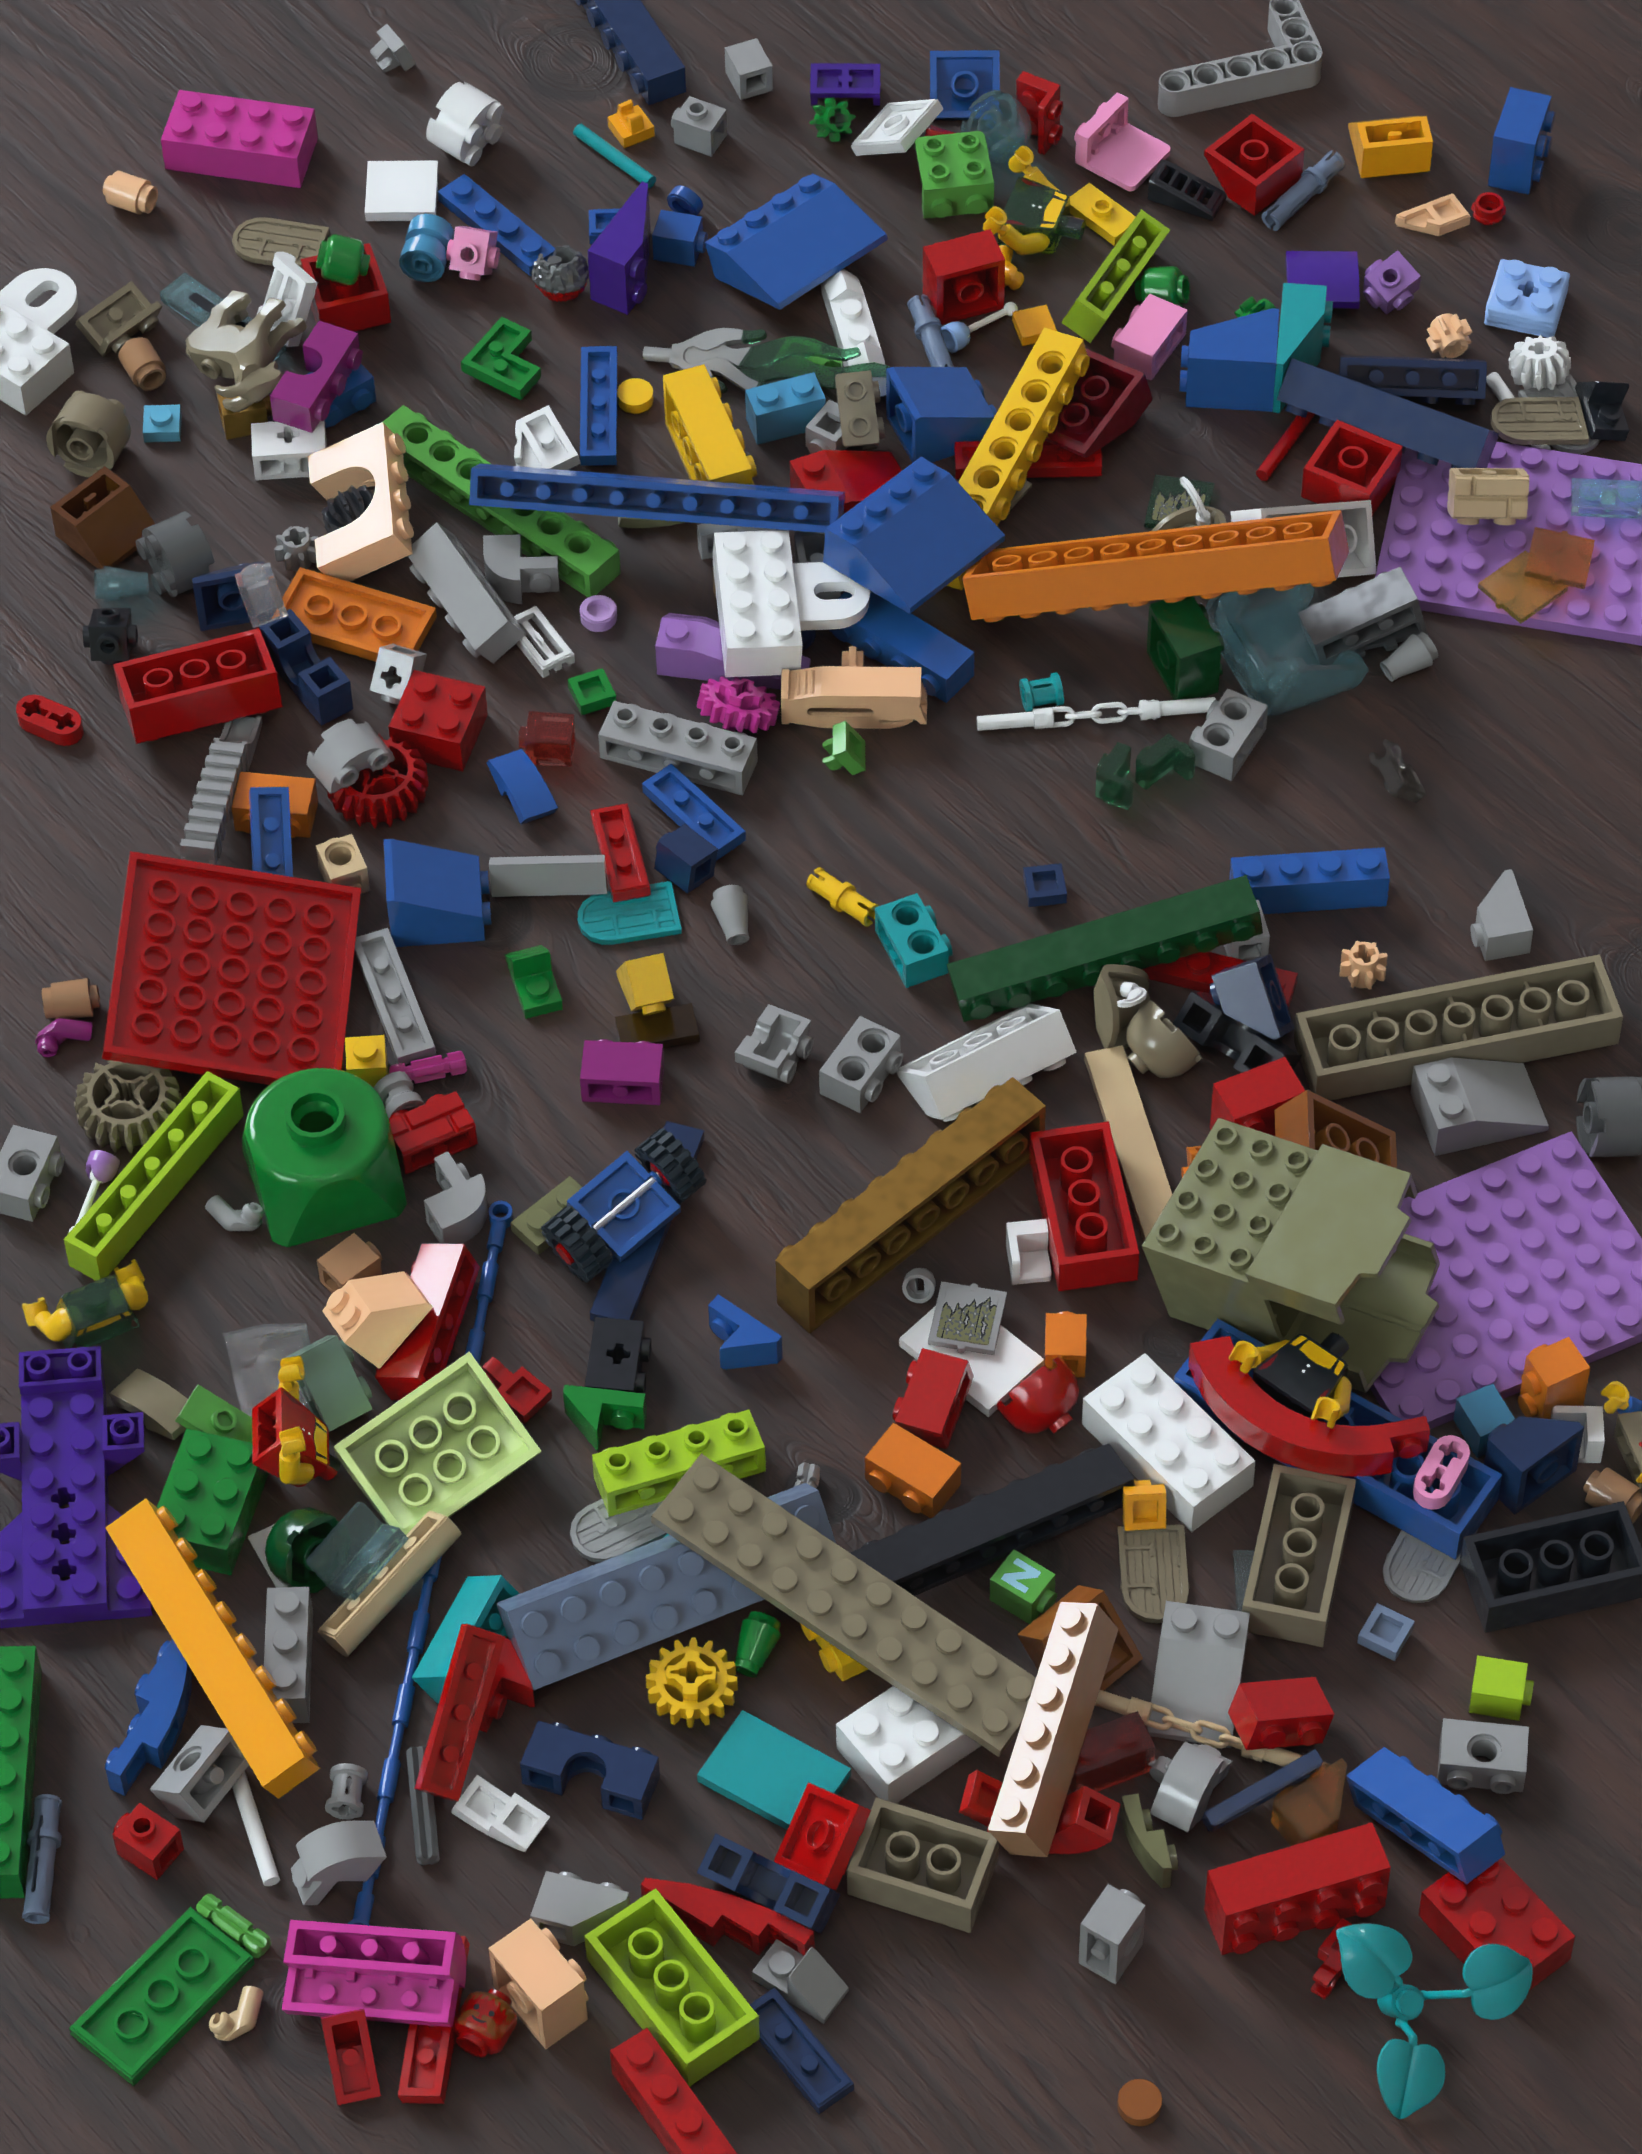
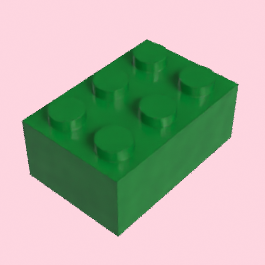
[157,1428,269,1576]

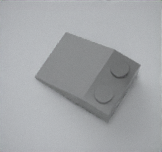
[1410,1057,1549,1156]
[1147,1601,1250,1748]

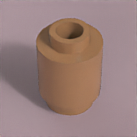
[118,337,166,391]
[42,978,101,1019]
[1583,1467,1642,1524]

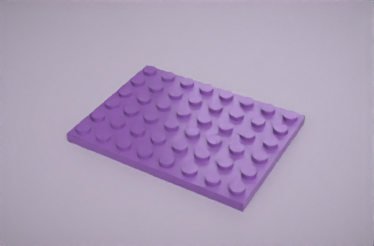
[1375,442,1642,646]
[1370,1131,1642,1429]

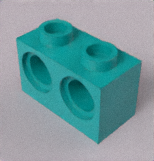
[875,893,953,988]

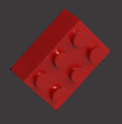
[1418,1858,1575,1990]

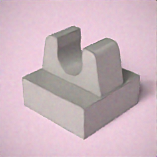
[370,24,416,72]

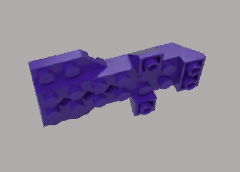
[0,1346,153,1628]

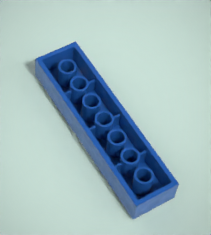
[1174,1318,1502,1560]

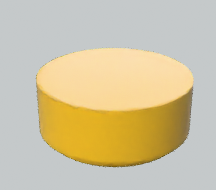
[617,378,654,414]

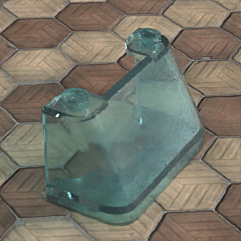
[1205,583,1369,716]

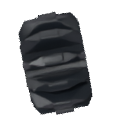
[321,485,375,533]

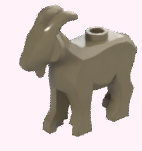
[185,290,307,412]

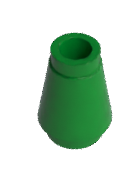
[735,1611,782,1678]

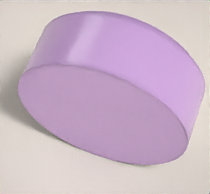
[580,595,617,632]

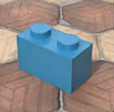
[745,372,826,445]

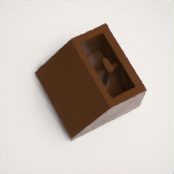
[50,466,156,574]

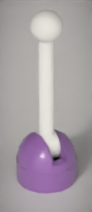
[68,1150,120,1233]

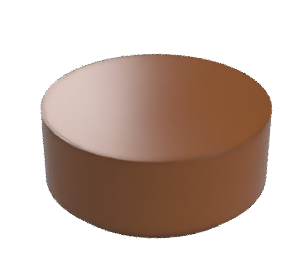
[1117,2079,1162,2126]

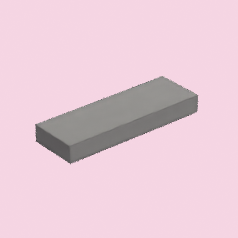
[489,855,608,897]

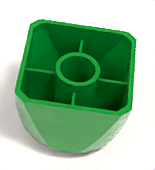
[242,1068,407,1248]

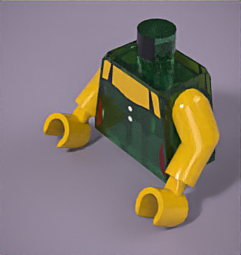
[983,146,1086,256]
[22,1259,148,1348]

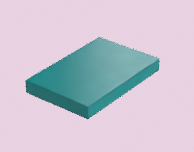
[697,1710,851,1830]

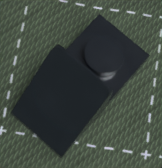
[1575,381,1630,441]

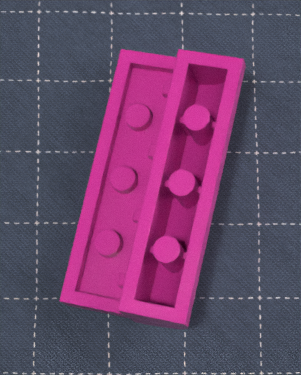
[282,1920,466,2027]

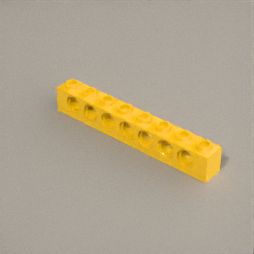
[947,327,1090,590]

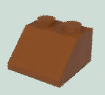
[1017,1585,1143,1691]

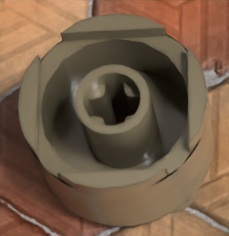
[46,390,131,477]

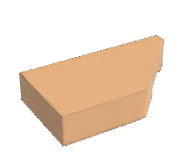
[1395,193,1471,236]

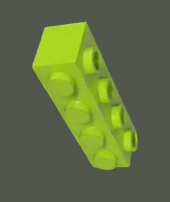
[592,1409,766,1517]

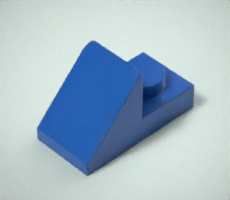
[708,1294,783,1370]

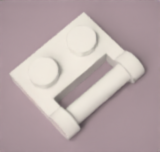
[257,251,318,347]

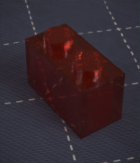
[1069,1711,1155,1793]

